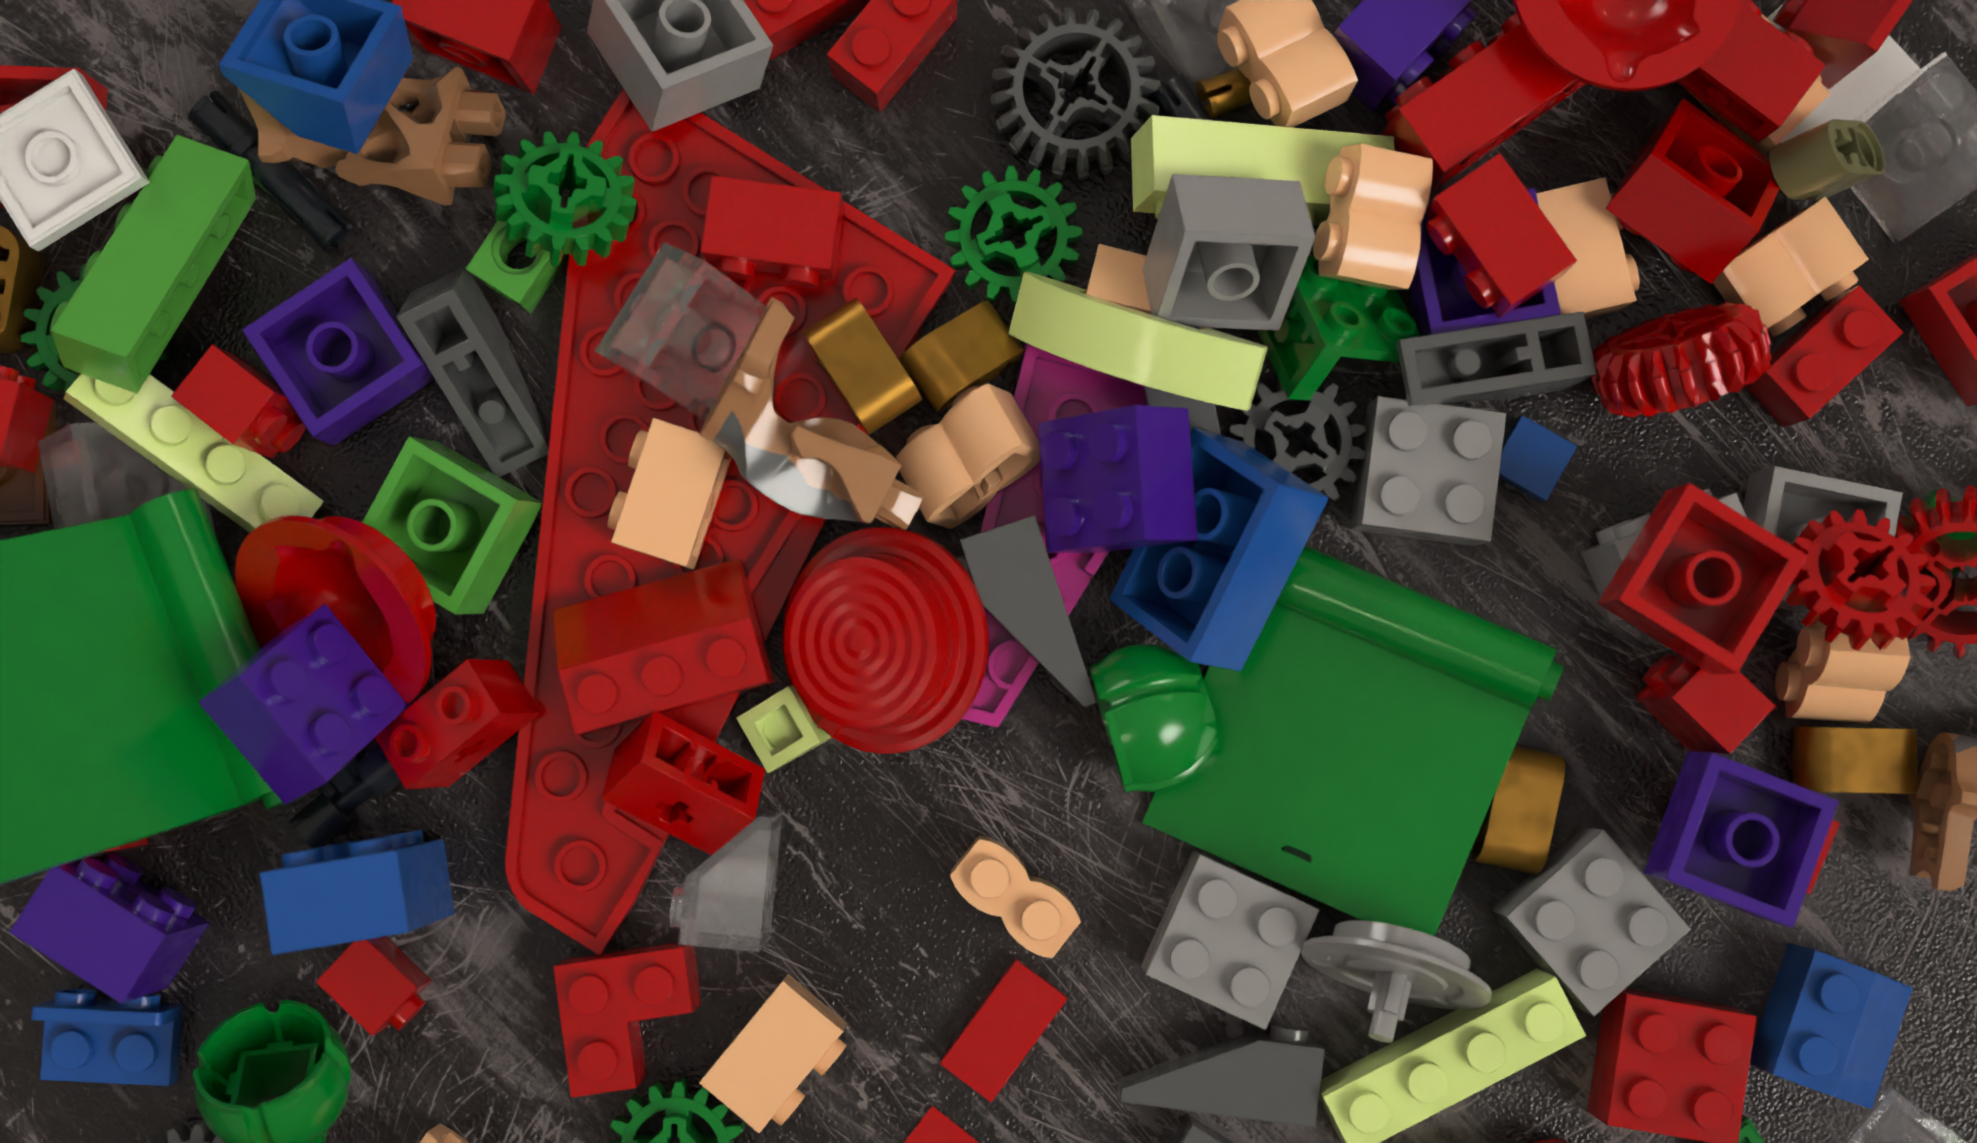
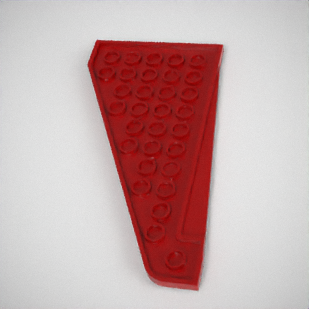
[505,89,956,956]

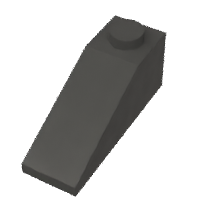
[396,265,550,477]
[1396,311,1596,406]
[955,515,1097,707]
[1117,1024,1325,1128]

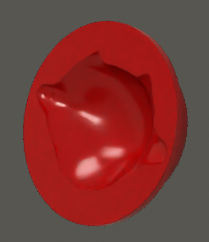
[1513,0,1744,91]
[235,515,436,705]
[782,527,989,754]

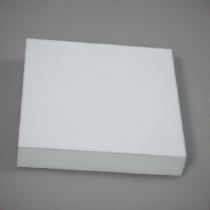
[0,69,150,251]

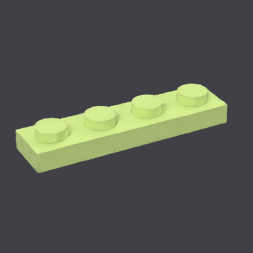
[64,374,324,533]

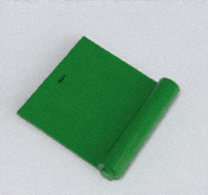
[0,489,304,885]
[1142,545,1564,936]

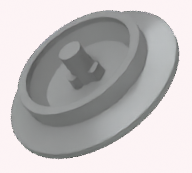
[1301,921,1492,1043]

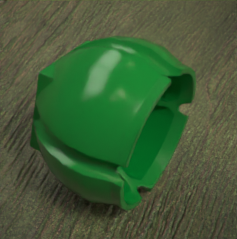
[1088,644,1220,793]
[193,1000,351,1143]

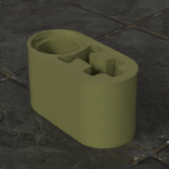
[1769,119,1885,200]

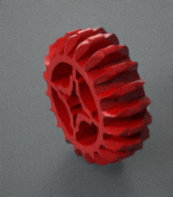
[1591,302,1772,418]
[1895,485,1977,659]

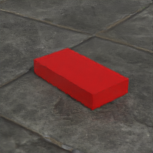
[940,958,1068,1103]

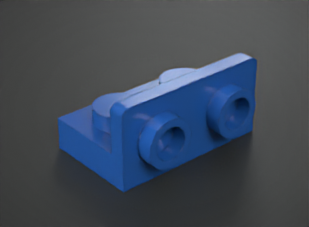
[31,989,183,1086]

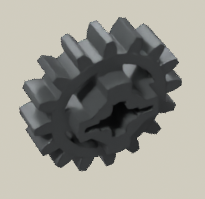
[1226,378,1366,503]

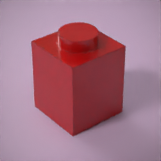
[316,936,432,1036]

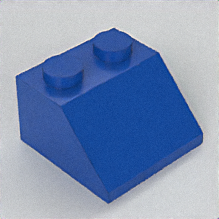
[219,0,413,154]
[1750,942,1913,1109]

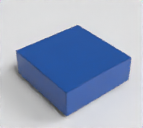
[1499,415,1577,503]

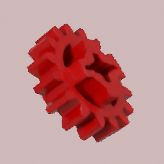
[1786,509,1936,651]

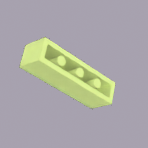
[1131,115,1394,227]
[1319,968,1586,1143]

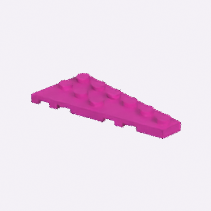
[962,343,1147,728]

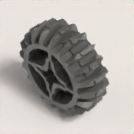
[990,7,1161,181]

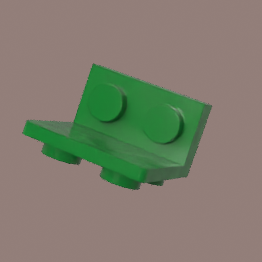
[1257,255,1420,401]

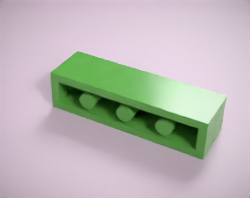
[50,135,256,394]

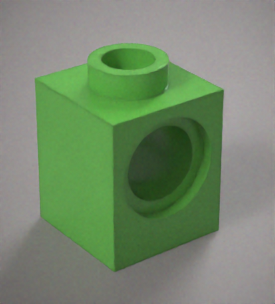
[466,221,569,314]

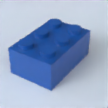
[1109,427,1329,671]
[260,830,455,955]

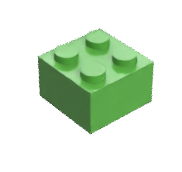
[363,436,543,614]

